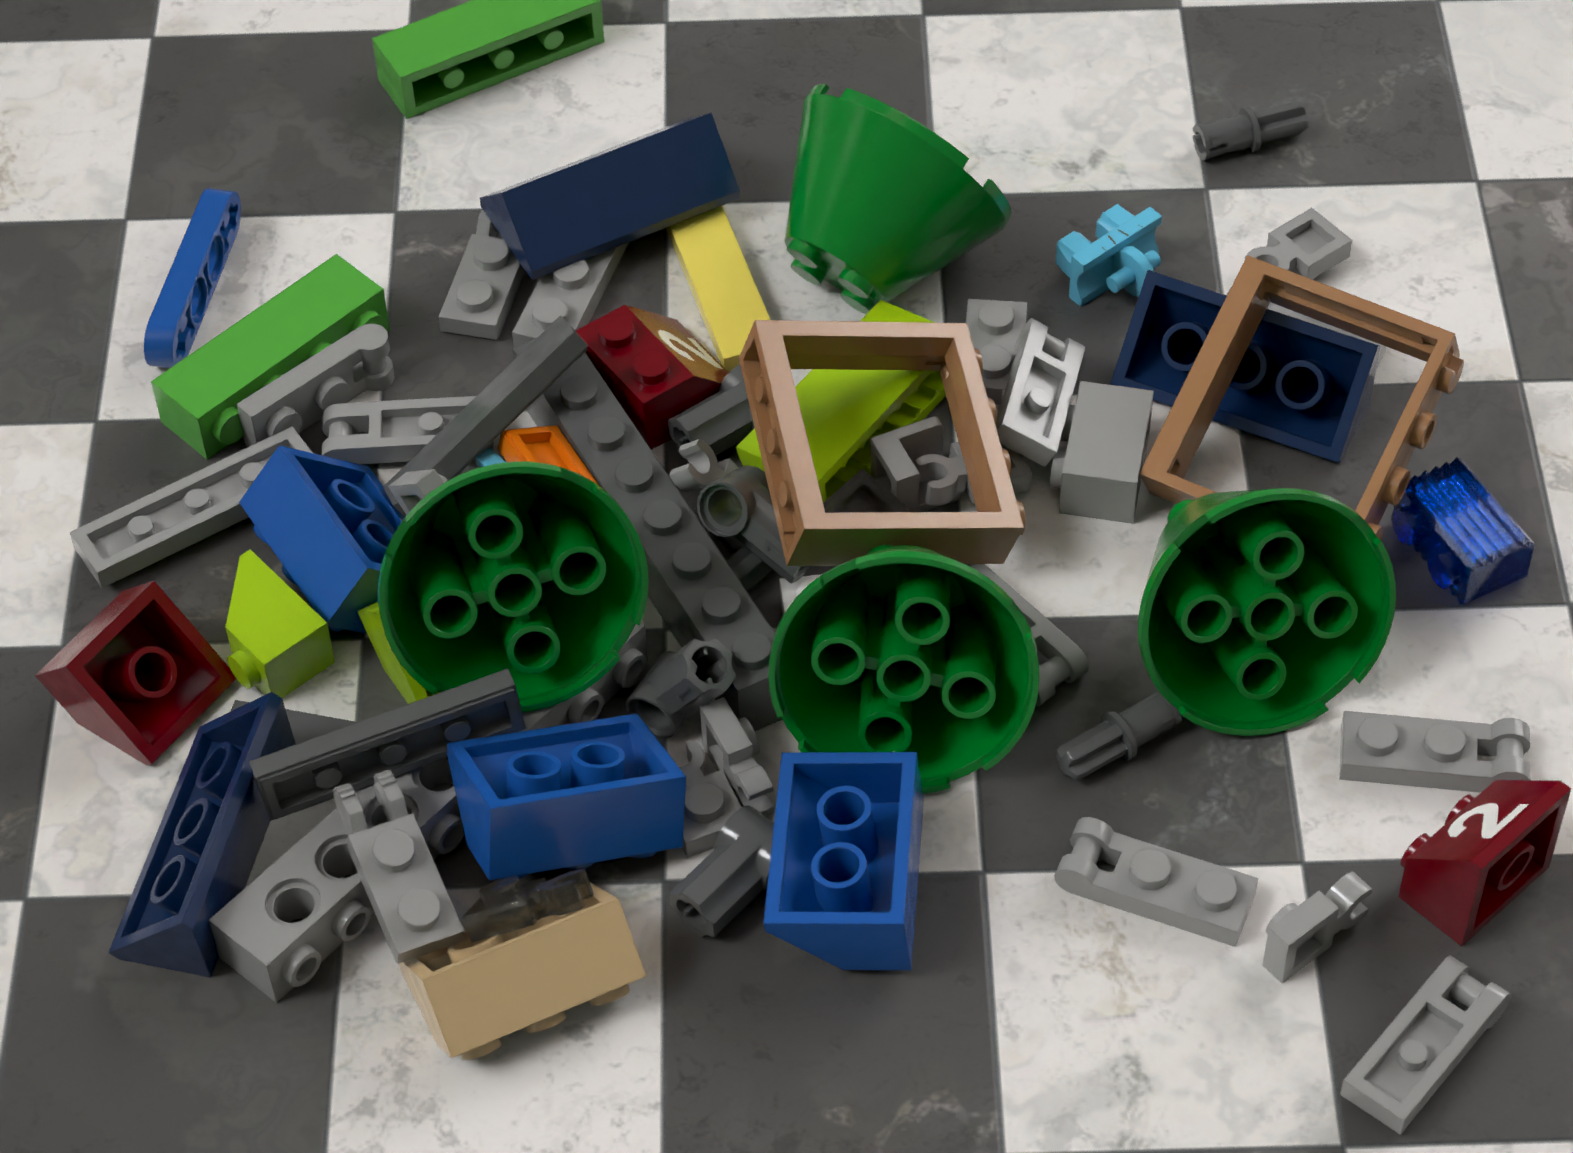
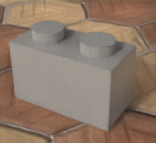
[1050,381,1154,524]

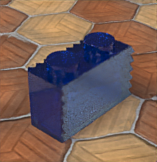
[1391,457,1535,605]

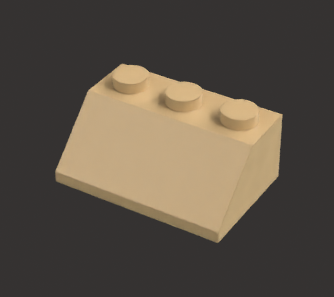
[398,880,646,1060]

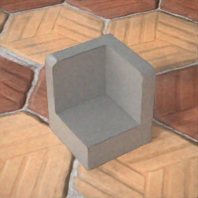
[871,416,962,512]

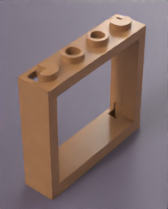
[1139,255,1464,540]
[739,320,1026,566]

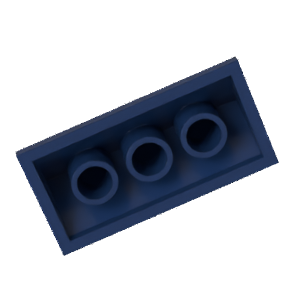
[480,112,740,280]
[1110,270,1380,463]
[108,692,296,978]

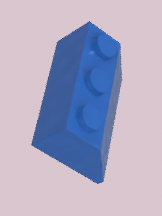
[239,445,405,634]
[447,714,686,880]
[763,752,924,970]

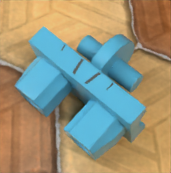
[1055,204,1162,307]

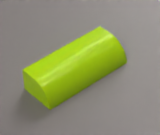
[736,300,946,513]

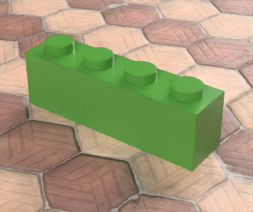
[372,0,604,119]
[151,254,390,459]

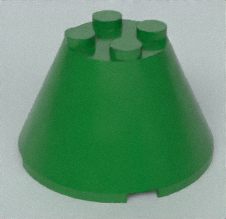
[785,84,1012,314]
[378,462,649,713]
[1138,488,1396,736]
[768,544,1039,794]

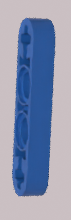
[144,188,241,369]

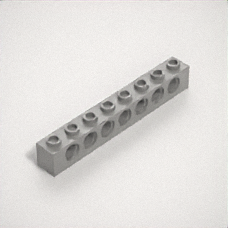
[209,622,648,1003]

